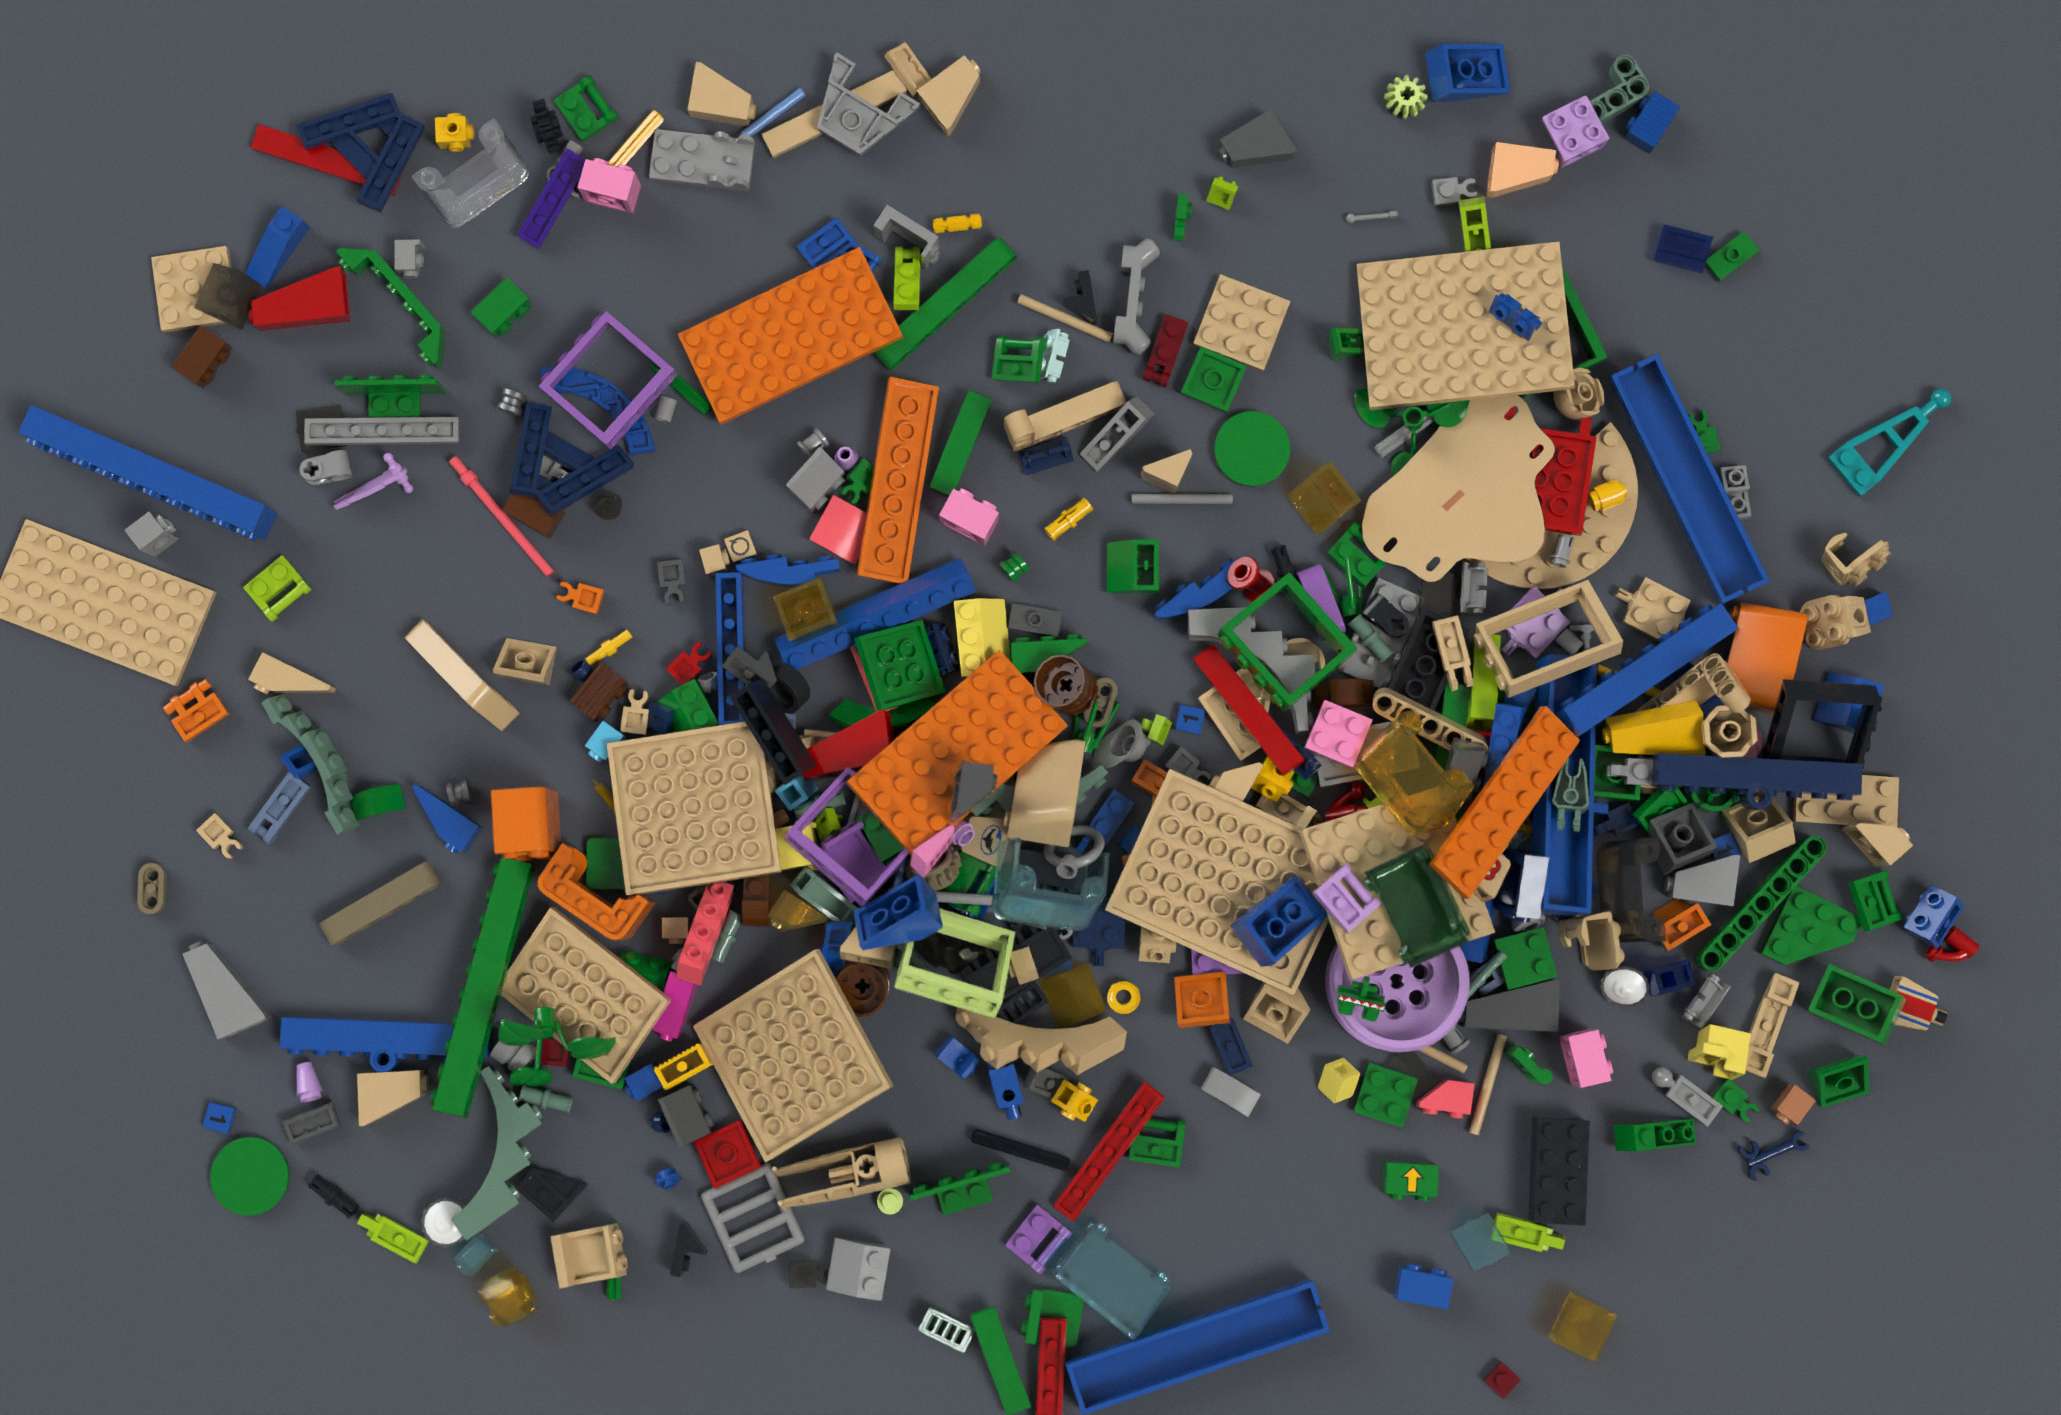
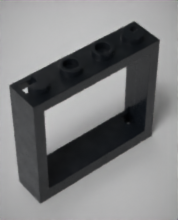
[1761,679,1882,769]

